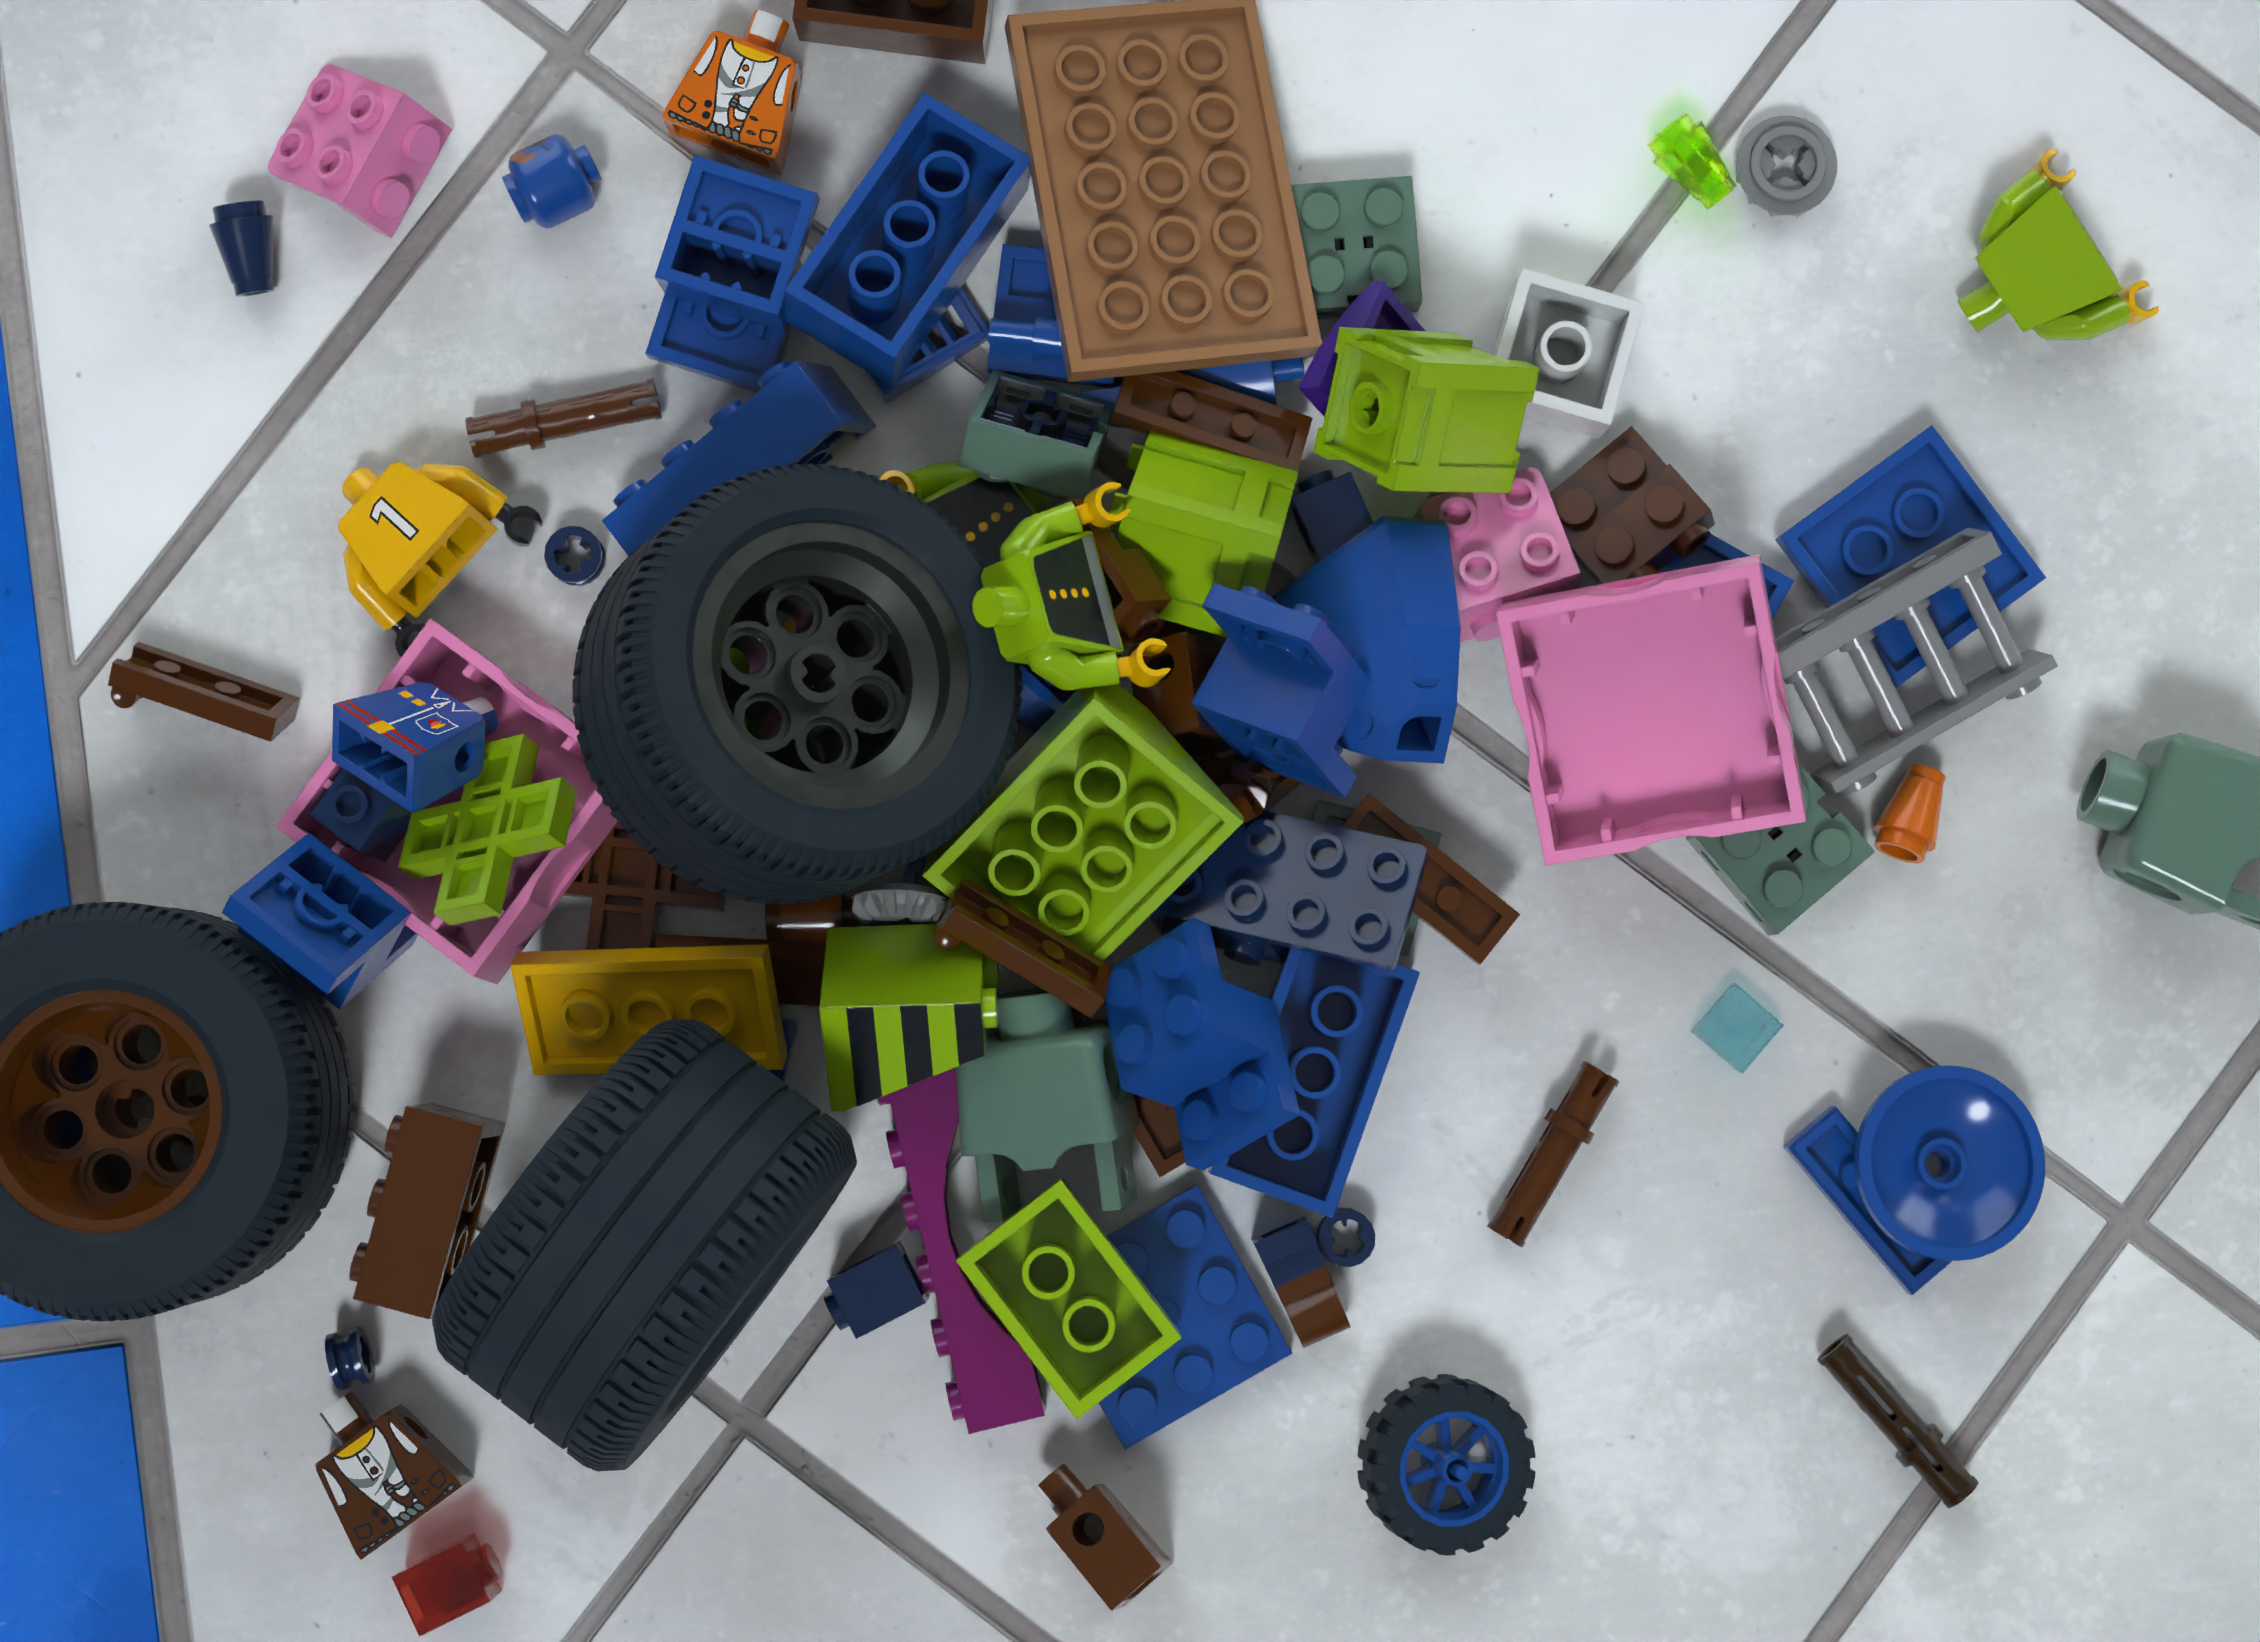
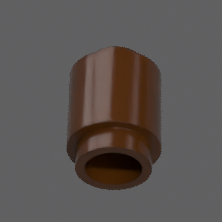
[765,892,859,944]

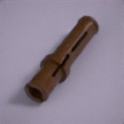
[465,378,662,458]
[1487,1061,1620,1248]

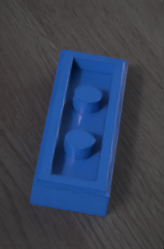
[1783,1106,1952,1295]

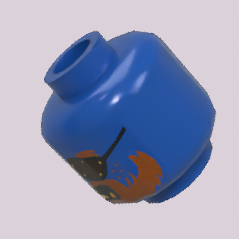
[502,134,602,229]

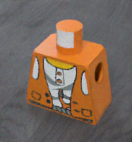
[662,10,802,175]

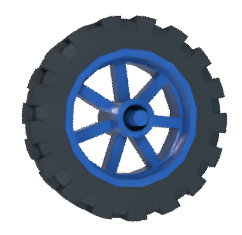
[1357,1374,1536,1556]

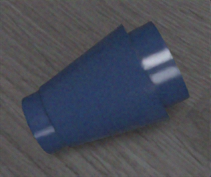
[209,200,274,297]

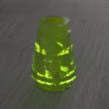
[1647,112,1737,209]

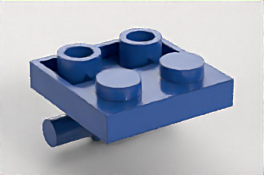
[987,244,1114,388]

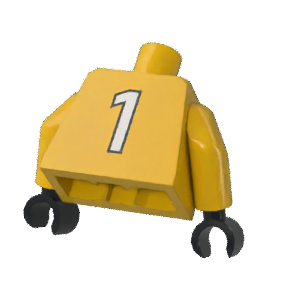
[338,461,542,657]

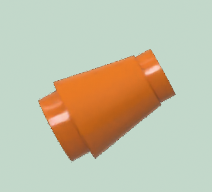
[1873,764,1946,863]

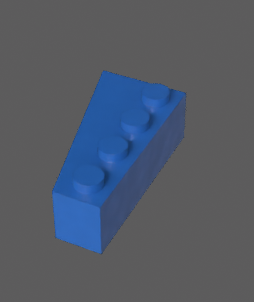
[602,360,876,557]

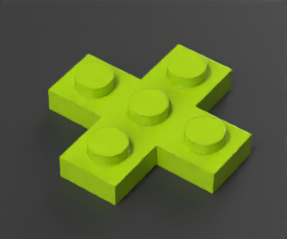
[398,734,578,926]

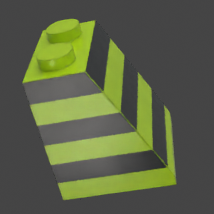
[819,924,999,1112]

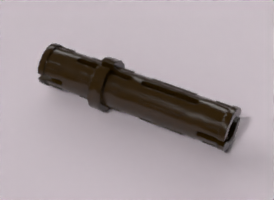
[1817,1334,1979,1508]

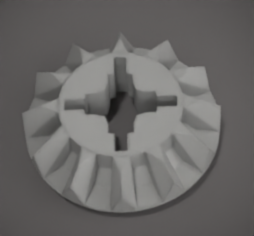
[1736,116,1837,217]
[852,883,949,926]

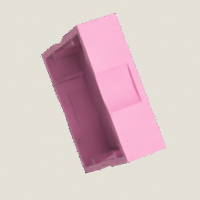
[1496,554,1806,866]
[276,618,617,985]

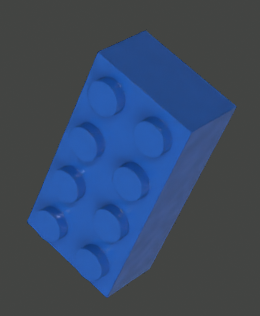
[784,92,1030,387]
[1208,947,1420,1218]

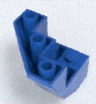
[1272,516,1461,764]

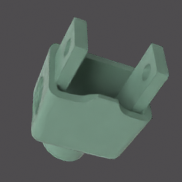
[2076,733,2260,930]
[955,987,1140,1223]

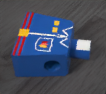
[332,682,498,813]

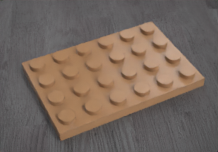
[1005,0,1322,382]

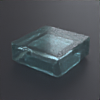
[1691,983,1784,1073]

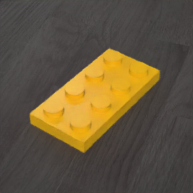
[510,944,788,1075]

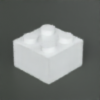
[1493,267,1646,439]

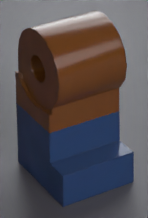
[1251,1216,1351,1348]

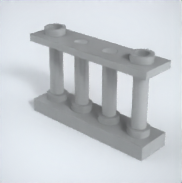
[1775,528,2058,794]

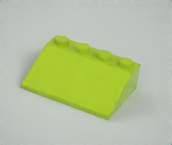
[922,684,1244,961]

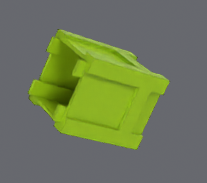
[1313,327,1540,493]
[1109,430,1298,637]

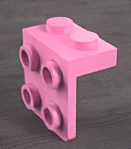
[268,64,452,238]
[1421,467,1581,642]

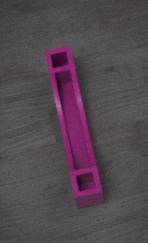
[877,1068,1046,1434]

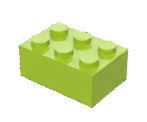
[956,1177,1182,1420]

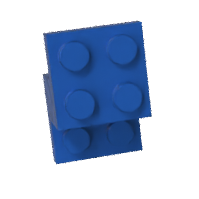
[645,155,820,392]
[1191,583,1371,799]
[222,833,418,1010]
[1104,917,1300,1171]

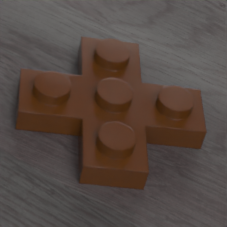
[563,821,726,950]

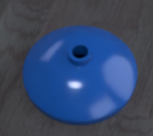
[1854,1066,2045,1261]

